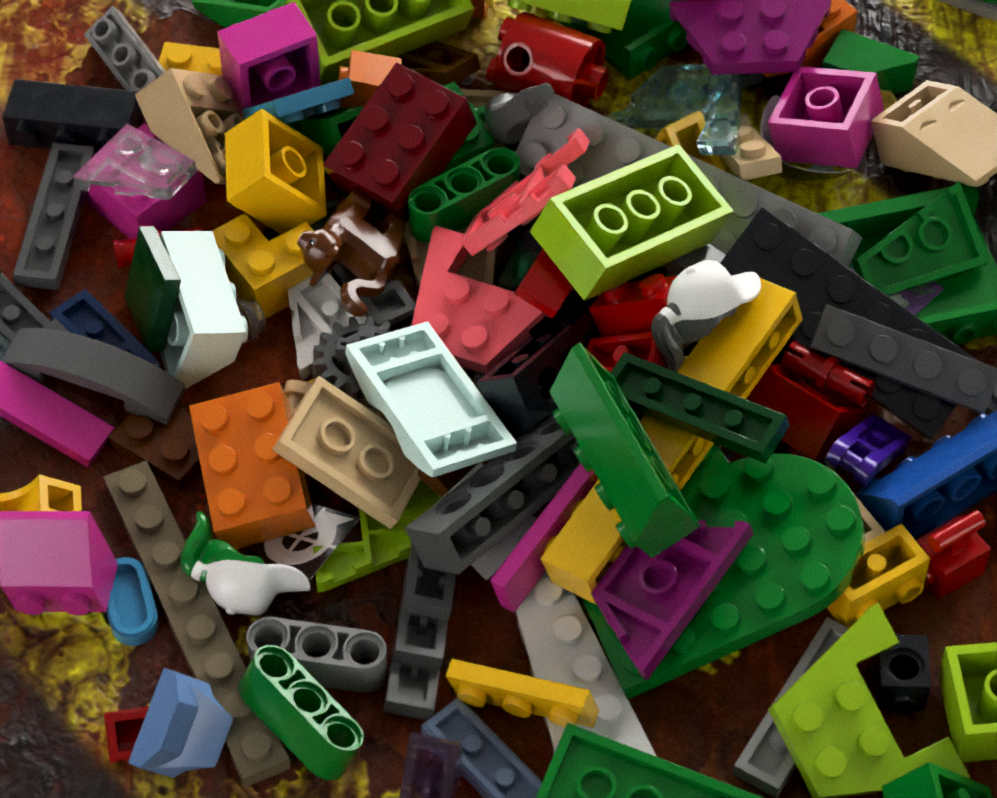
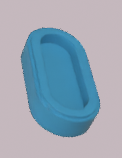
[107,557,159,646]

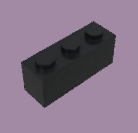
[2,79,143,154]

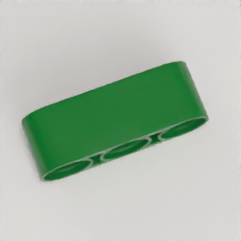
[408,147,520,243]
[238,645,364,780]

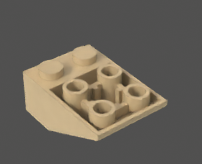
[135,68,244,185]
[870,80,997,187]

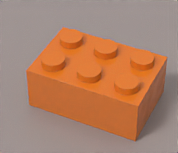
[189,382,316,550]

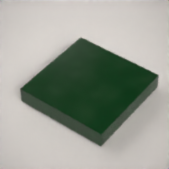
[124,226,181,352]

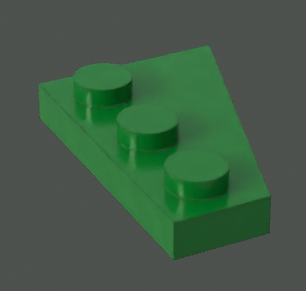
[852,181,990,297]

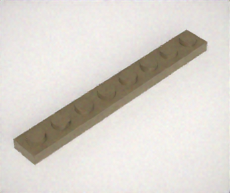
[103,460,291,788]

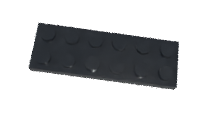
[720,207,978,441]

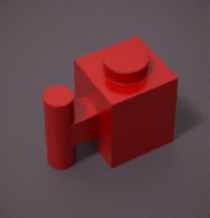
[916,510,991,599]

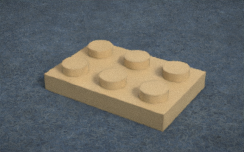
[272,375,421,529]

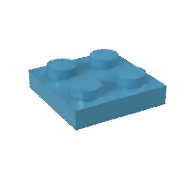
[242,77,355,124]

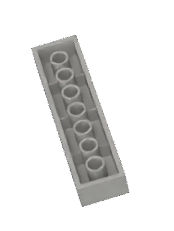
[515,93,863,267]

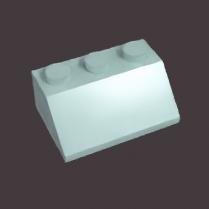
[160,231,248,388]

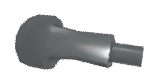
[484,83,554,147]

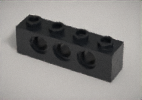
[477,296,602,433]

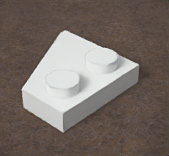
[288,273,367,380]

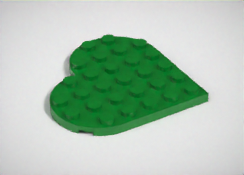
[582,444,865,699]

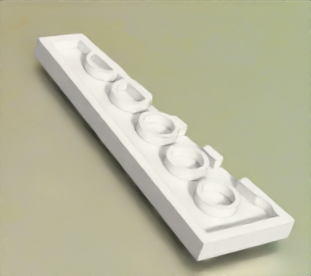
[515,571,657,757]

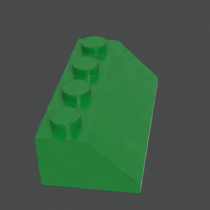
[549,342,701,558]

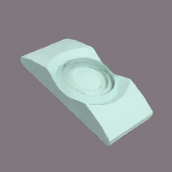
[345,321,517,478]

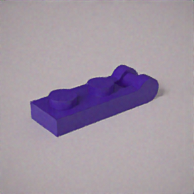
[824,414,912,487]

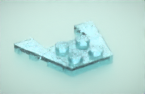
[607,64,742,155]

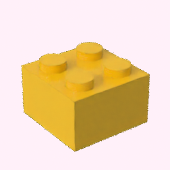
[225,109,327,234]

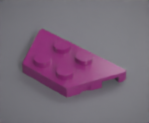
[670,0,831,75]
[591,520,753,680]

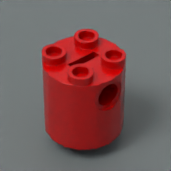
[486,11,610,108]

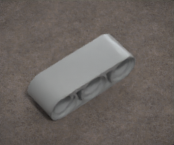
[246,617,388,692]

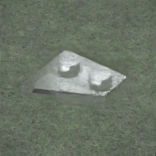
[73,124,197,200]

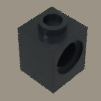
[873,634,931,714]

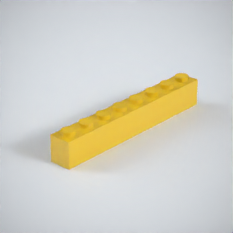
[541,278,803,605]

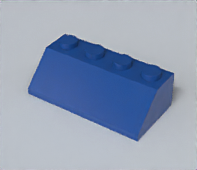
[856,410,997,540]

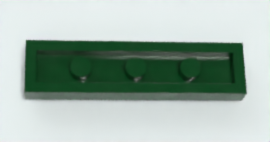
[610,352,790,464]

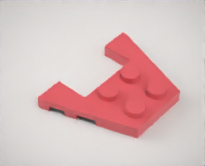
[461,128,590,256]
[411,225,574,374]

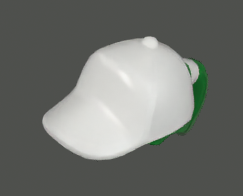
[180,511,311,616]

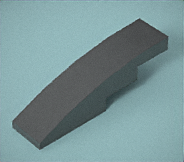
[383,542,456,721]

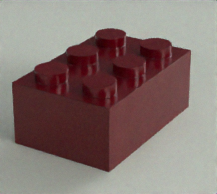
[323,62,477,225]

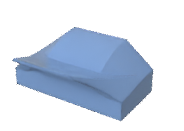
[128,668,233,778]

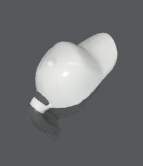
[651,260,761,372]

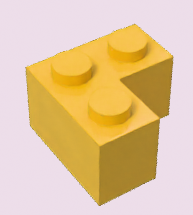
[212,213,332,322]

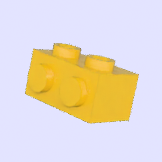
[827,523,930,628]

